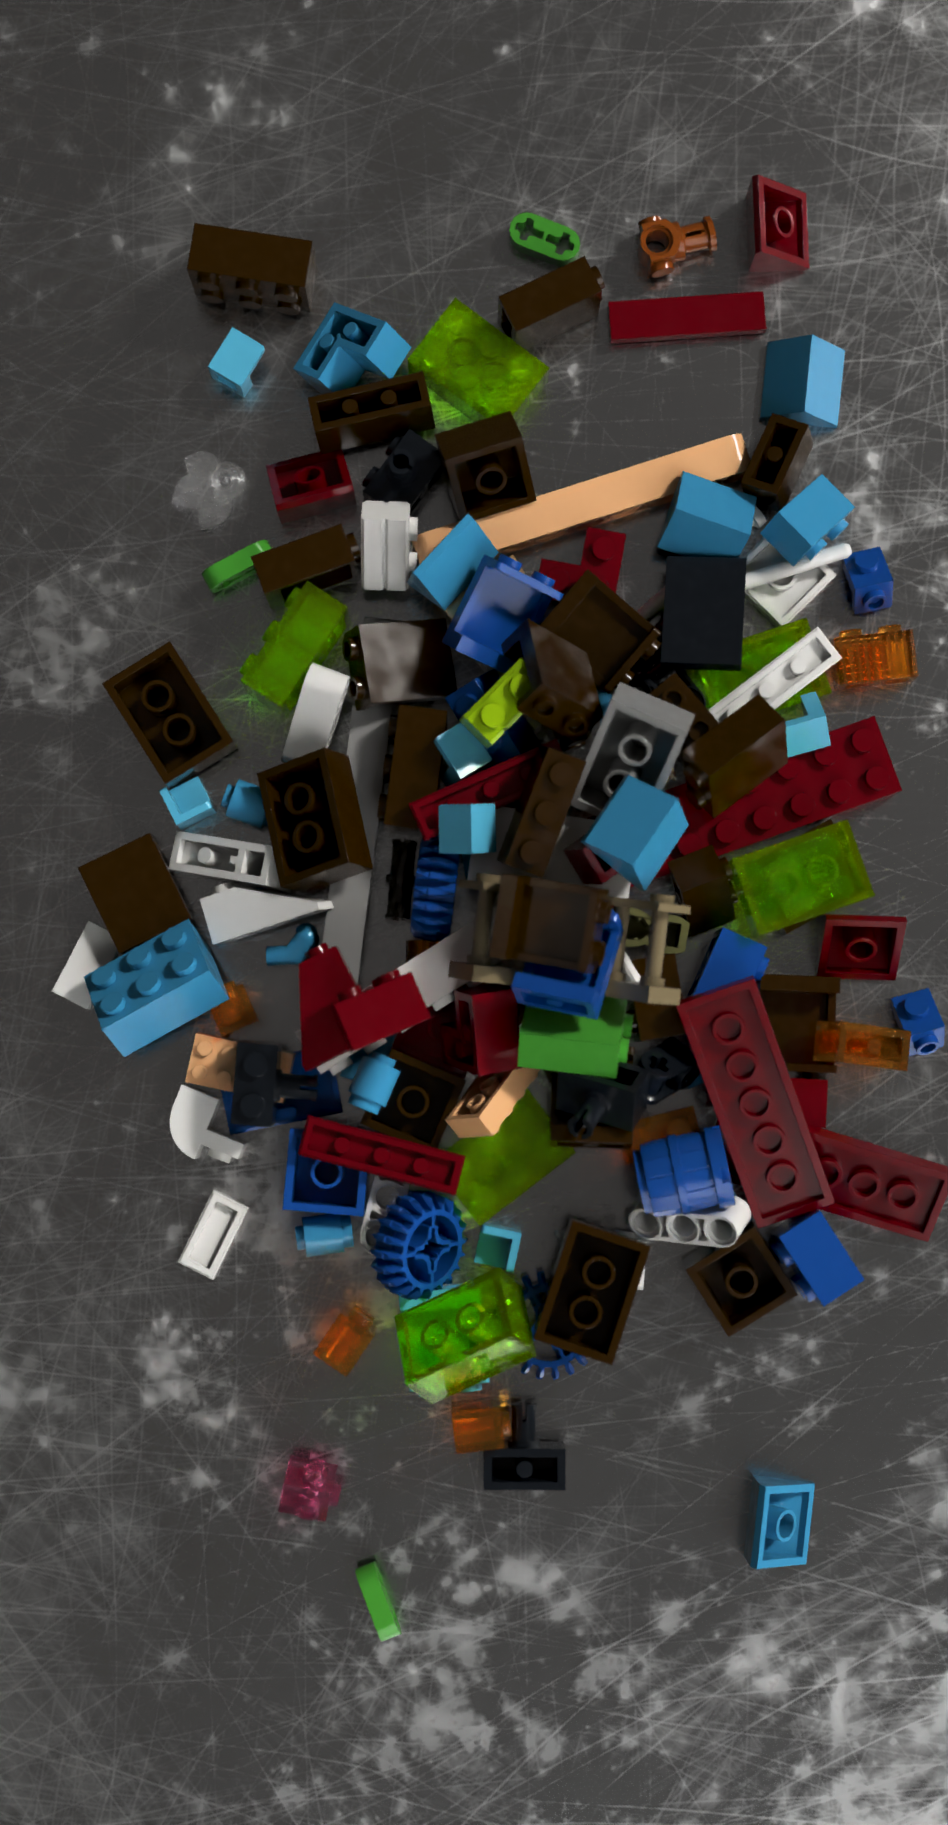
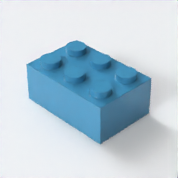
[84,919,230,1057]

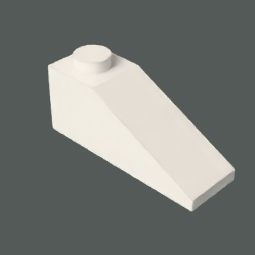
[168,831,292,893]
[200,881,334,945]

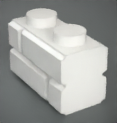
[361,500,418,591]

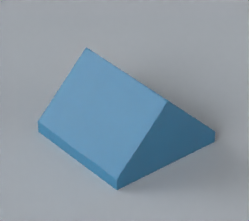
[759,334,845,428]
[656,471,757,558]
[407,514,499,611]
[581,775,688,892]
[744,1475,815,1569]

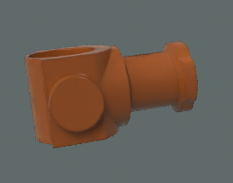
[637,216,717,277]

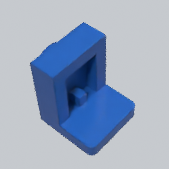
[842,547,894,614]
[891,988,945,1057]

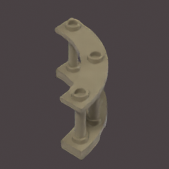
[448,873,691,1006]

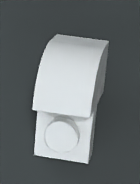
[169,1084,247,1163]

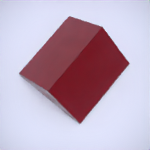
[746,174,809,272]
[266,450,357,524]
[816,914,907,981]

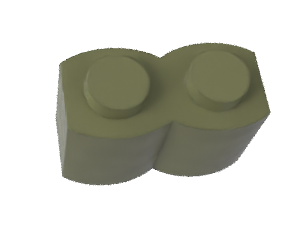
[612,908,690,956]

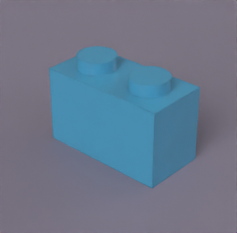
[760,474,855,567]

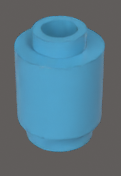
[221,779,268,829]
[348,1051,400,1115]
[295,1214,354,1257]

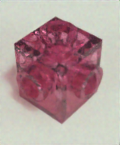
[278,1455,342,1522]

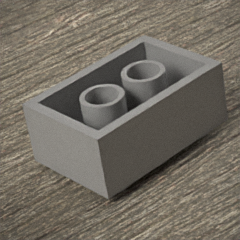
[571,682,695,817]

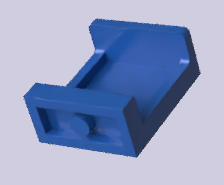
[441,553,564,673]
[511,910,624,1020]

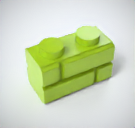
[459,658,530,748]

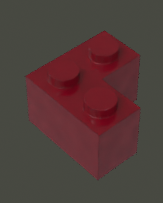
[539,527,626,610]
[331,969,431,1053]
[440,983,522,1076]

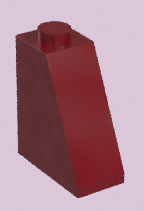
[299,943,358,1071]

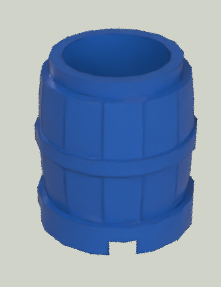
[633,1125,736,1217]

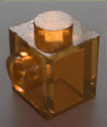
[210,981,263,1038]

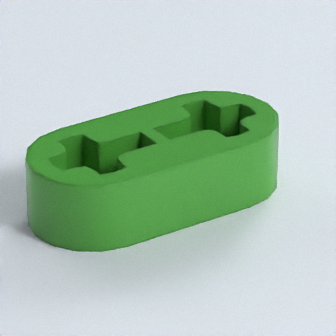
[509,212,580,267]
[202,539,272,593]
[355,1561,401,1642]

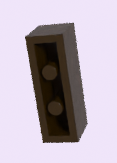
[308,371,435,455]
[497,746,586,878]

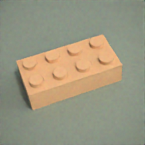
[185,1032,296,1103]
[445,1067,540,1138]

